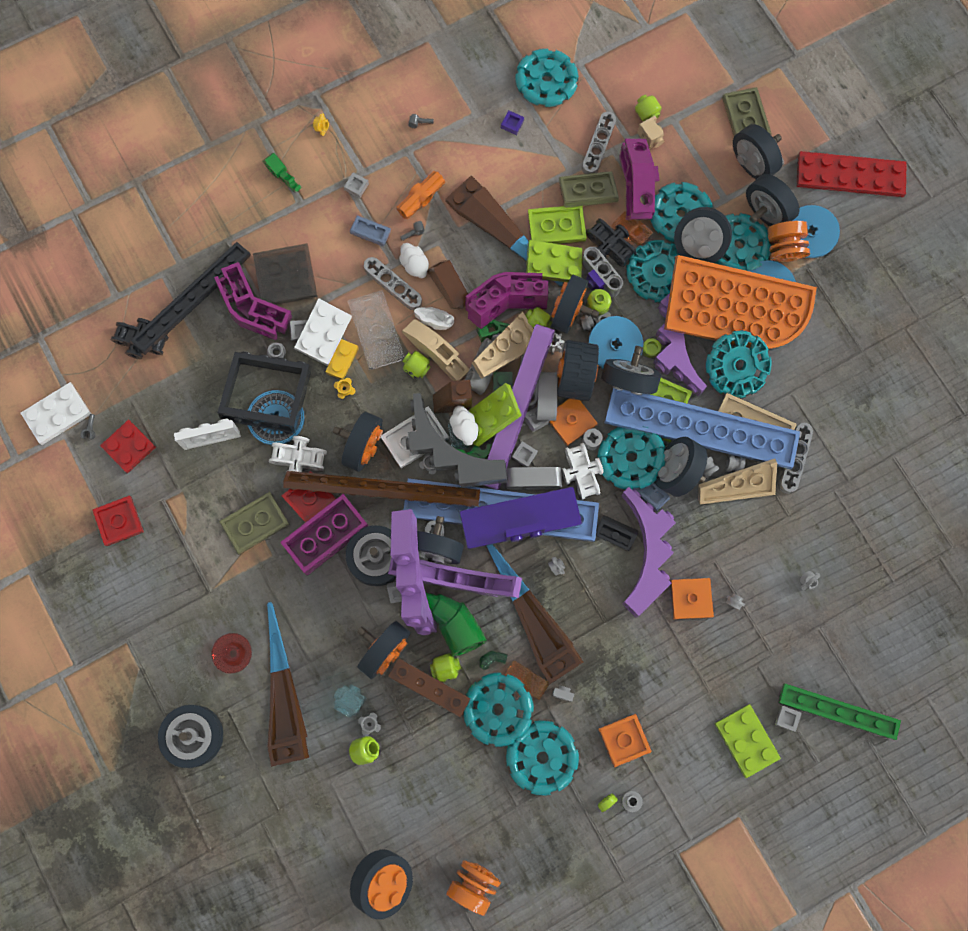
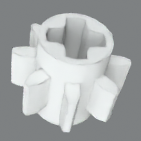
[549,333,565,355]

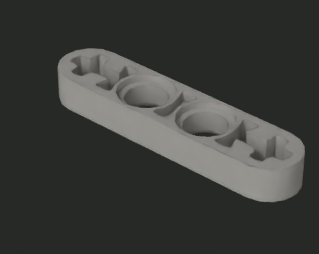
[582,112,616,174]
[364,257,422,310]
[779,423,813,494]

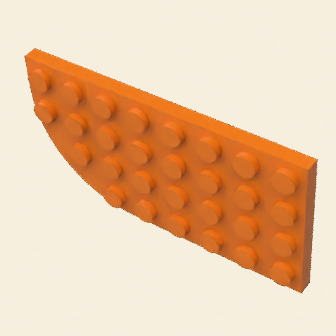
[664,255,817,349]

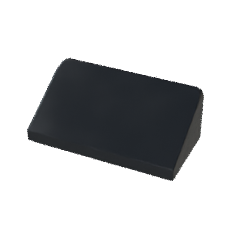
[596,515,638,551]

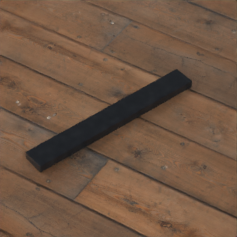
[130,242,251,355]

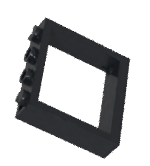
[217,351,311,434]

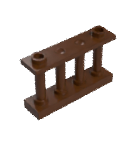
[389,658,471,718]

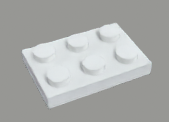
[294,299,352,366]
[21,382,91,445]
[381,406,449,469]
[174,419,241,450]

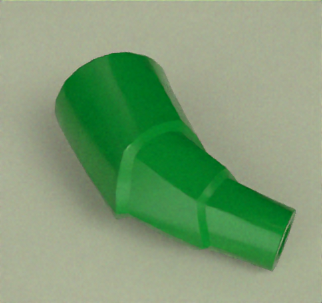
[425,592,487,657]

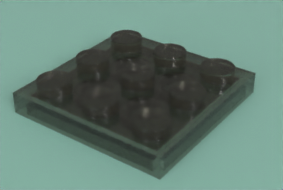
[253,243,318,305]

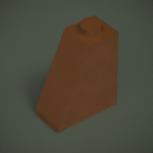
[427,260,468,310]
[433,380,472,414]

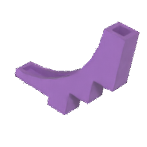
[653,294,707,396]
[621,487,676,618]
[391,509,437,635]
[388,558,522,598]

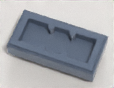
[350,216,391,247]
[633,476,670,512]

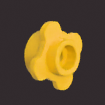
[313,114,329,136]
[334,378,355,399]

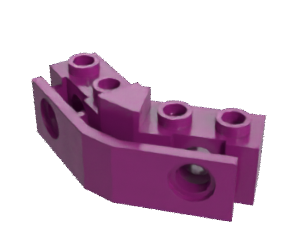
[619,139,659,220]
[214,262,292,340]
[465,272,548,329]

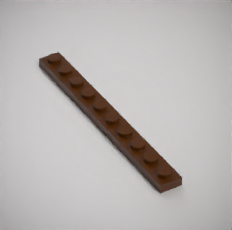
[283,471,480,507]

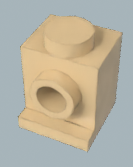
[637,116,664,149]

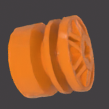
[767,221,810,262]
[446,860,501,916]

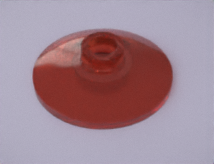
[211,633,252,674]

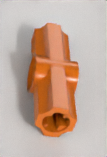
[396,171,445,219]

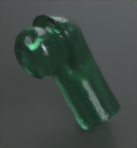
[479,651,508,670]

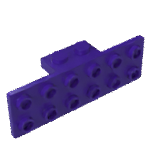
[460,487,582,549]

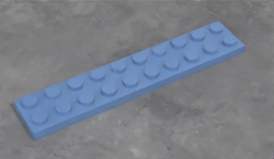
[605,388,800,469]
[403,478,599,542]

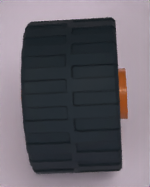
[557,340,599,401]

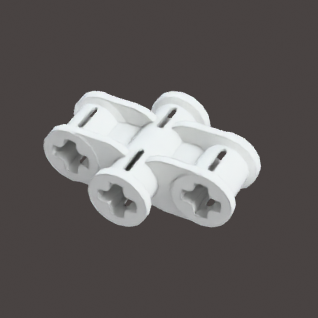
[269,436,327,472]
[562,443,603,500]

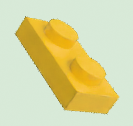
[325,339,359,380]

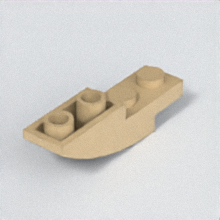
[401,319,469,381]

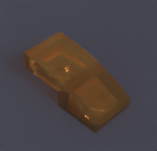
[612,211,653,246]
[505,660,550,701]

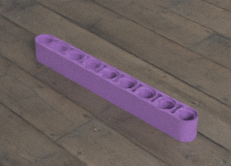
[484,324,555,490]

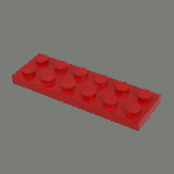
[797,151,907,197]

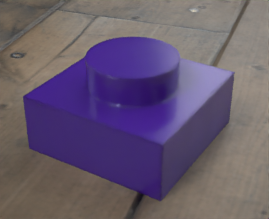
[501,110,525,135]
[586,269,605,291]

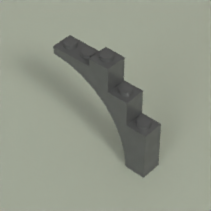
[406,393,508,488]

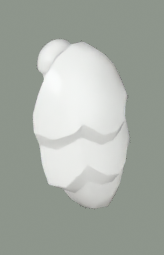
[399,243,429,278]
[414,307,454,330]
[449,405,478,446]

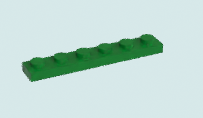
[778,684,901,740]

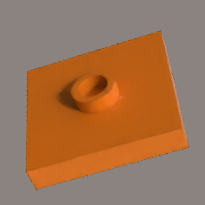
[549,398,598,447]
[670,578,714,620]
[598,714,652,767]

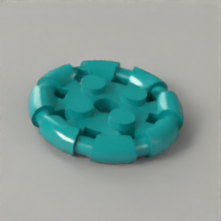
[515,48,579,107]
[650,182,713,242]
[715,213,772,271]
[626,240,680,303]
[706,330,772,398]
[597,426,666,490]
[463,673,534,747]
[506,720,579,796]

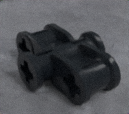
[586,219,637,267]
[110,318,169,359]

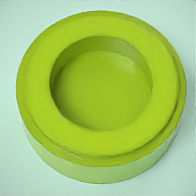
[643,338,661,358]
[598,793,618,812]

